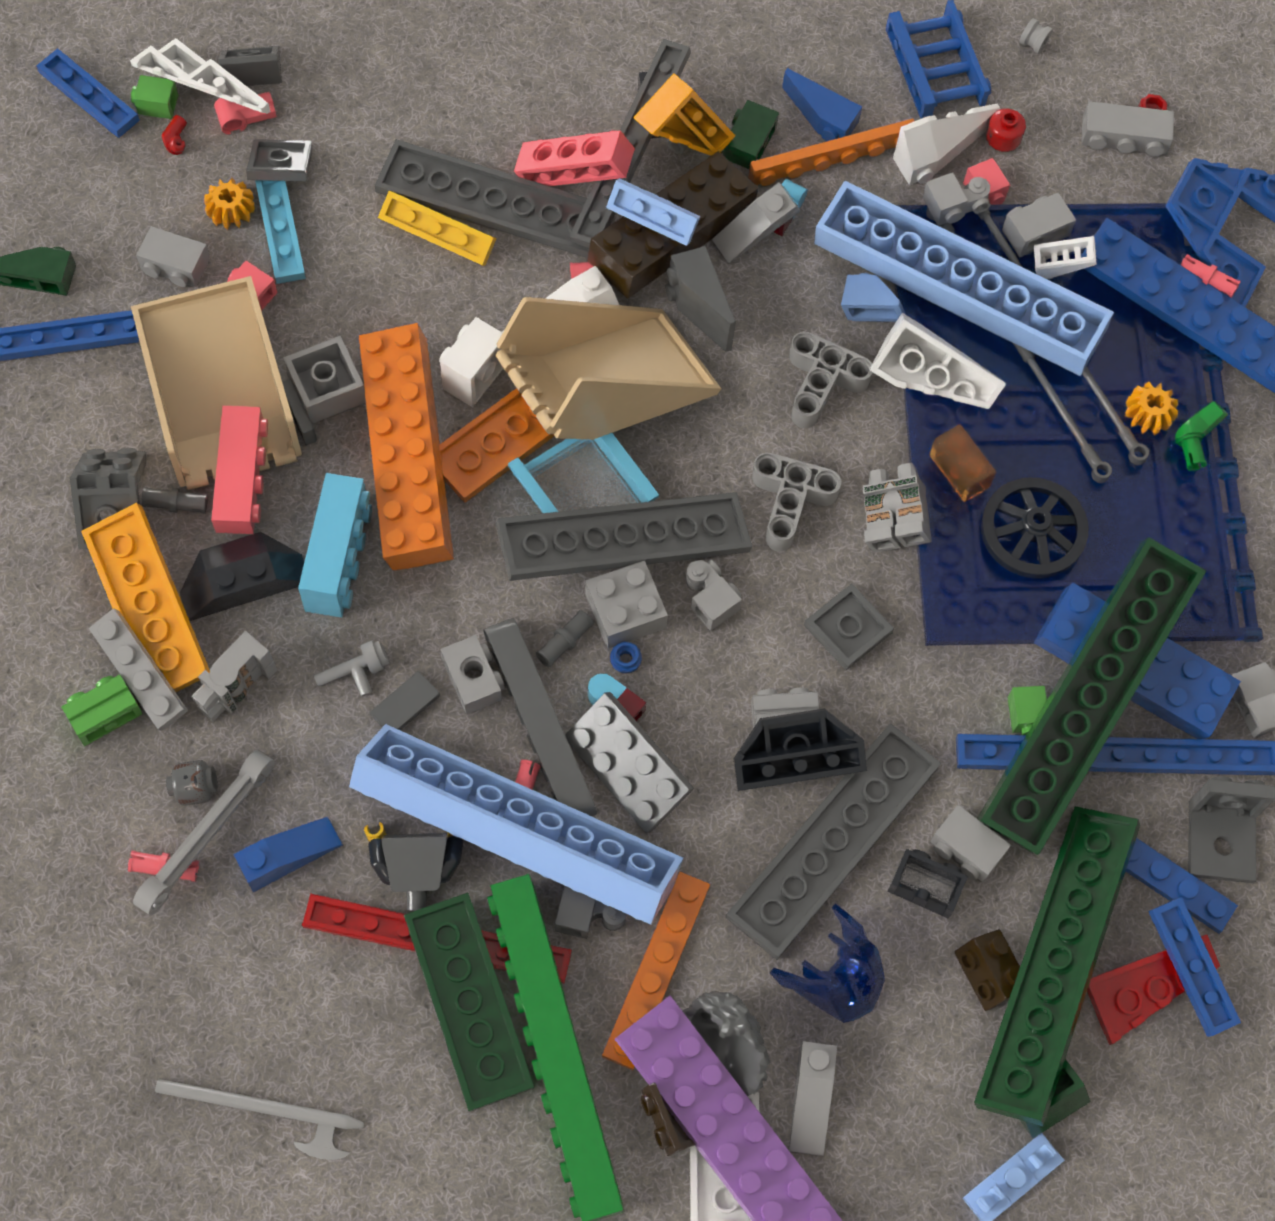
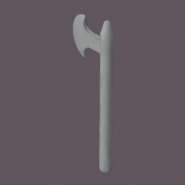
[155,1079,364,1160]

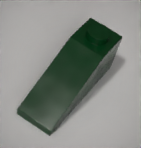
[0,246,76,296]

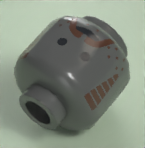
[166,760,218,806]

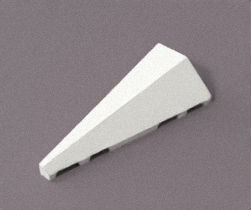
[130,38,271,114]

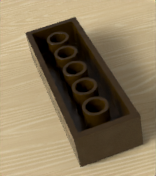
[587,151,759,299]

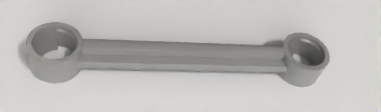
[133,750,275,916]

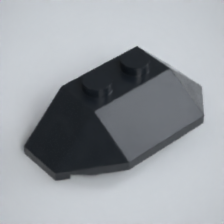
[180,532,304,621]
[733,708,867,791]

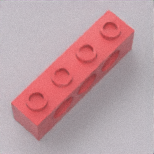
[514,131,635,186]

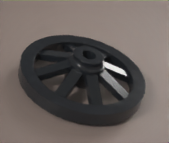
[981,477,1089,579]

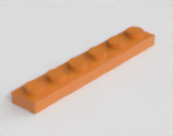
[748,118,914,186]
[602,872,710,1070]

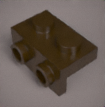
[955,929,1020,1011]
[641,1082,696,1156]

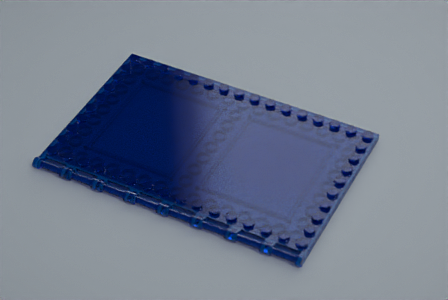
[895,203,1263,646]

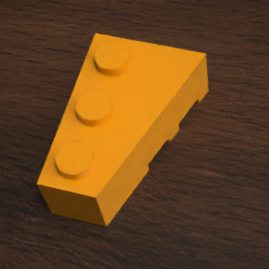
[633,73,735,156]

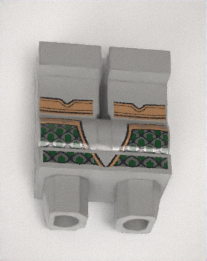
[863,463,932,552]
[191,630,277,722]

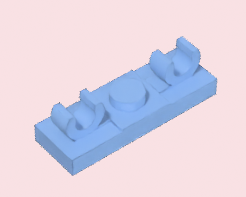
[606,178,700,246]
[962,1133,1065,1221]

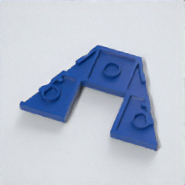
[1165,158,1275,307]

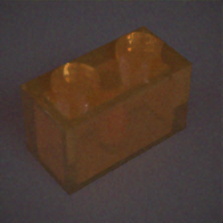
[929,424,996,502]

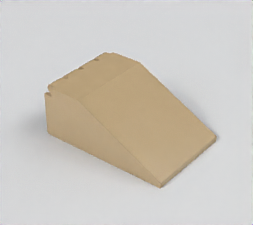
[131,276,302,490]
[496,297,721,440]

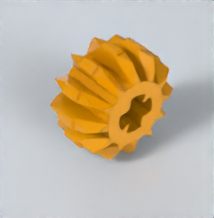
[204,178,255,230]
[1125,382,1178,435]

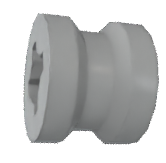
[1019,18,1053,54]

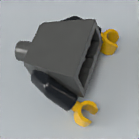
[364,822,464,911]

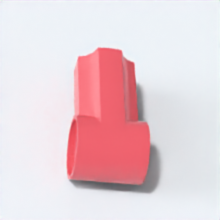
[214,92,277,135]

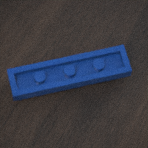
[36,48,140,138]
[1126,838,1238,934]
[1148,897,1241,1037]

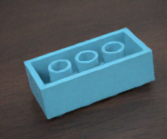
[298,473,372,618]

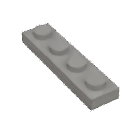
[89,608,188,731]

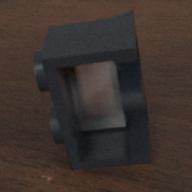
[887,849,968,919]

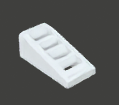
[1034,236,1097,279]

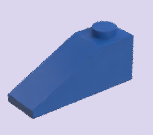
[782,68,862,142]
[233,817,343,892]

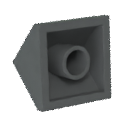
[218,46,282,86]

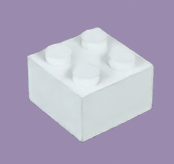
[439,317,504,408]

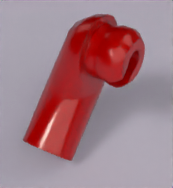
[161,115,187,155]

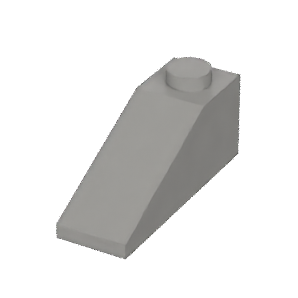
[712,182,801,263]
[789,1041,837,1156]

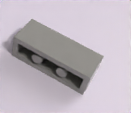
[1081,101,1174,156]

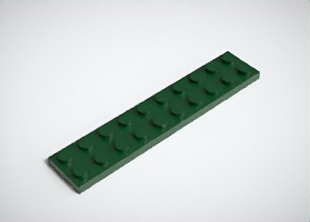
[974,806,1140,1126]

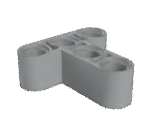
[789,332,873,429]
[752,453,842,552]

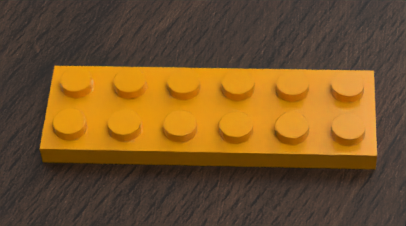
[81,503,210,692]

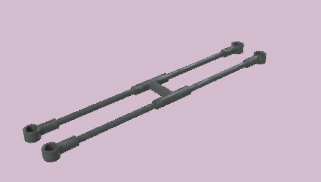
[926,184,1149,483]

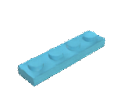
[255,180,306,284]

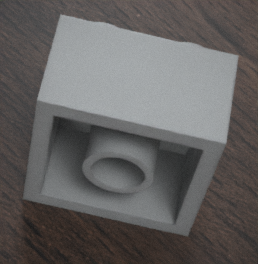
[283,335,366,424]
[585,561,668,649]

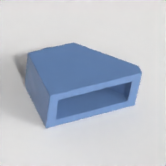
[841,273,906,322]

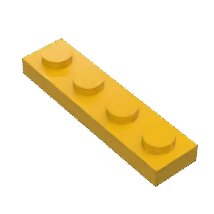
[378,191,497,266]

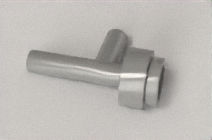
[314,640,390,697]

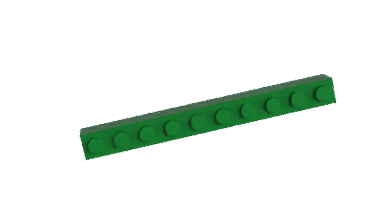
[487,874,625,1221]

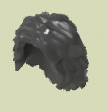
[682,991,771,1097]

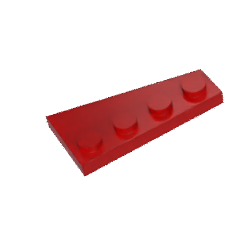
[1087,934,1220,1045]

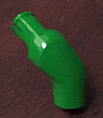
[1175,401,1228,471]

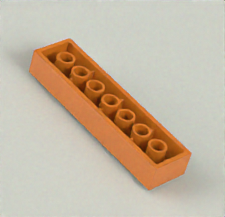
[359,323,454,570]

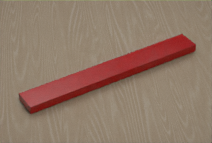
[302,893,572,984]

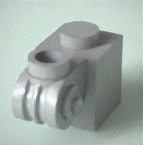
[923,172,990,226]
[686,560,742,632]

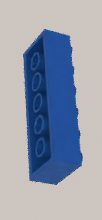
[1034,582,1241,739]

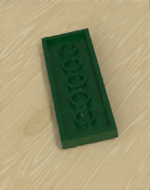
[404,892,535,1112]

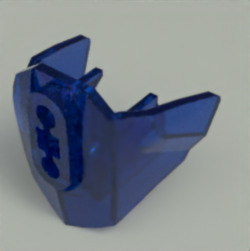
[769,903,885,1023]

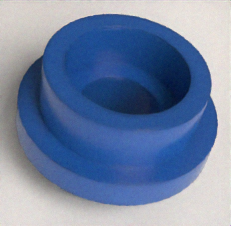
[610,642,642,673]

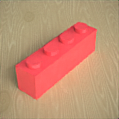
[211,406,268,534]

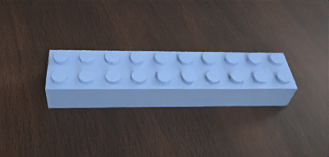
[815,181,1114,376]
[349,724,683,925]

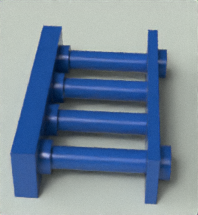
[886,0,991,119]

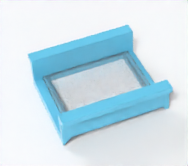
[508,433,659,513]

